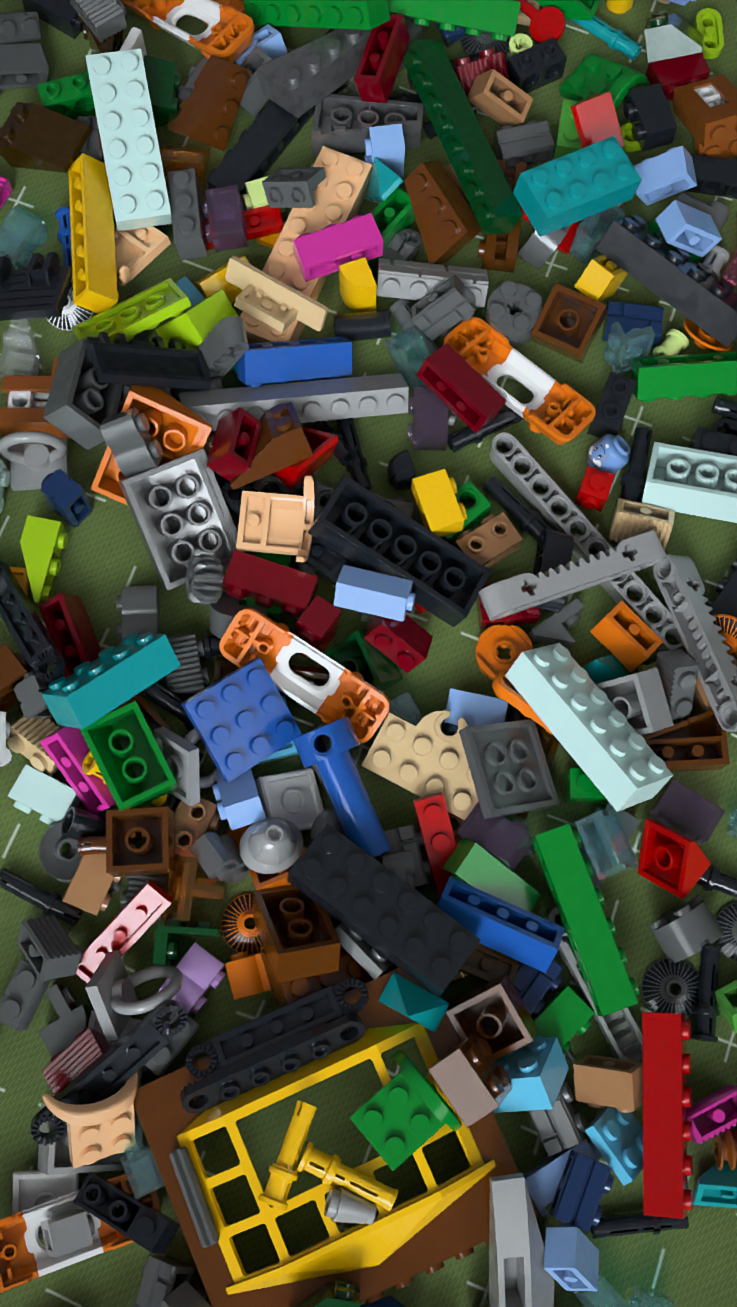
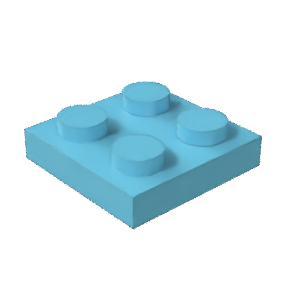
[584,1106,643,1186]

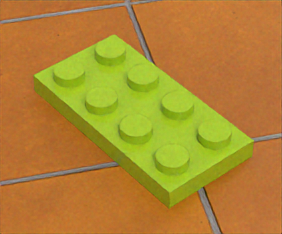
[71,278,191,343]

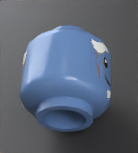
[587,434,630,474]

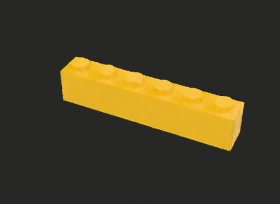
[68,153,119,314]

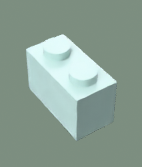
[8,764,81,826]

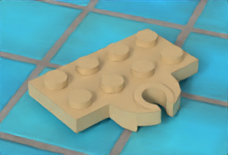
[361,710,479,822]

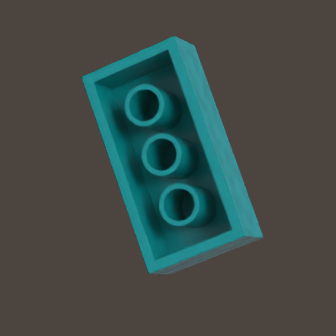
[513,136,642,237]
[41,631,181,729]

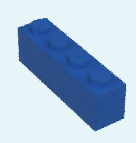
[237,336,352,387]
[437,877,565,973]

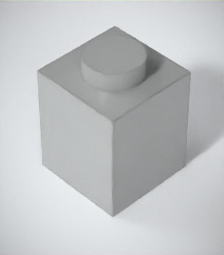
[40,1209,95,1258]

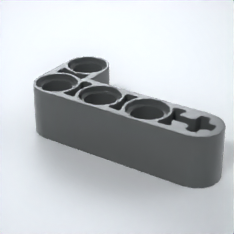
[197,316,249,380]

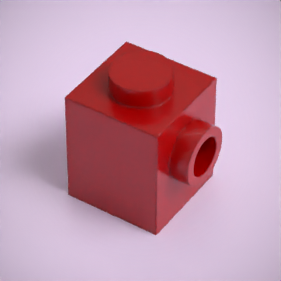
[574,466,615,512]

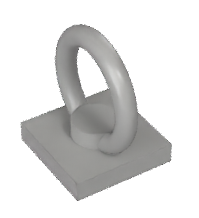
[0,431,69,491]
[153,726,218,806]
[85,951,183,1041]

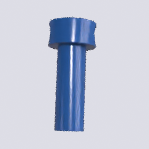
[293,717,391,857]

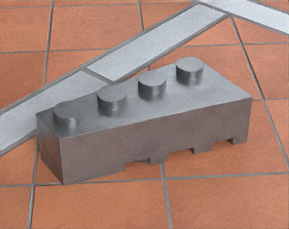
[257,29,371,118]
[311,94,424,156]

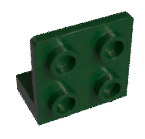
[152,920,223,966]

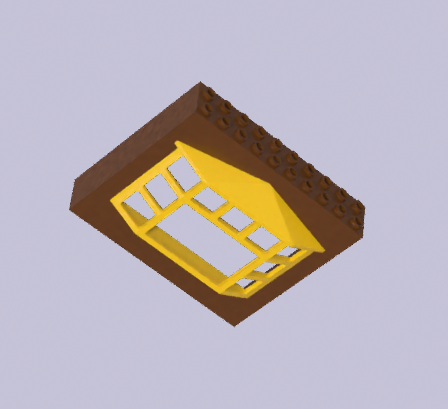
[134,968,538,1307]

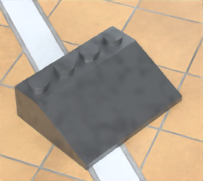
[118,448,246,591]

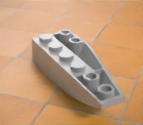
[489,1173,554,1307]

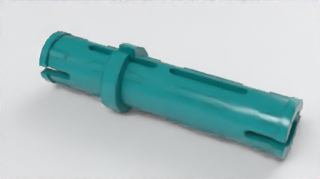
[570,15,643,61]

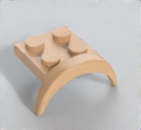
[114,226,171,286]
[236,476,315,562]
[42,1071,138,1169]

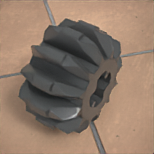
[185,554,224,605]

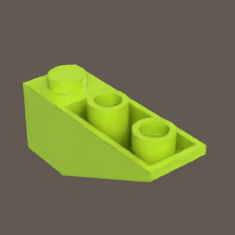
[20,515,68,608]

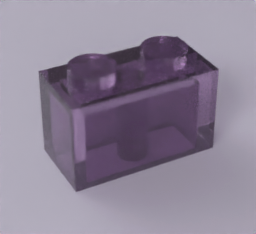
[202,184,248,252]
[407,387,448,451]
[650,778,725,845]
[458,802,533,872]

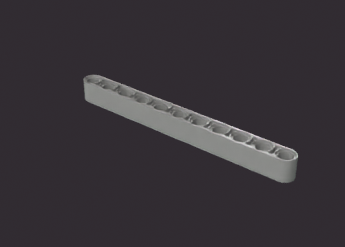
[489,432,689,655]

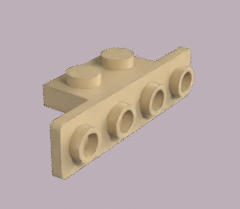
[225,256,328,333]

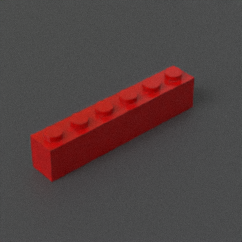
[642,1012,694,1219]

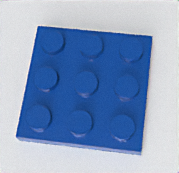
[181,657,302,782]

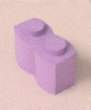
[157,943,226,1016]

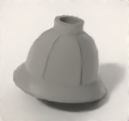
[239,817,303,874]

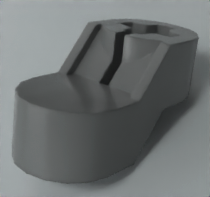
[375,229,422,270]

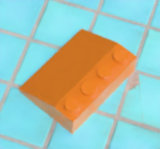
[91,385,213,505]

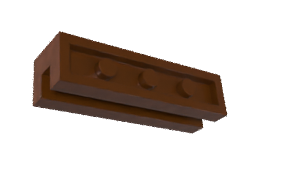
[478,160,527,273]

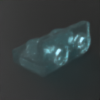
[603,321,655,374]

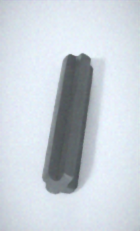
[169,1146,219,1248]

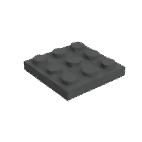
[459,719,559,819]

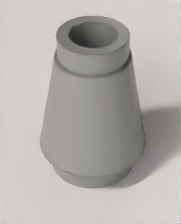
[324,1187,377,1225]

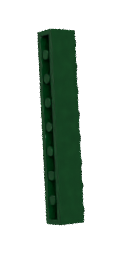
[402,40,523,235]

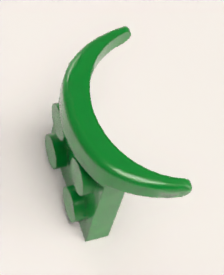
[559,53,650,111]
[349,1050,462,1171]

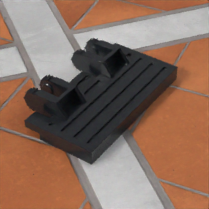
[0,252,72,321]
[86,332,212,390]

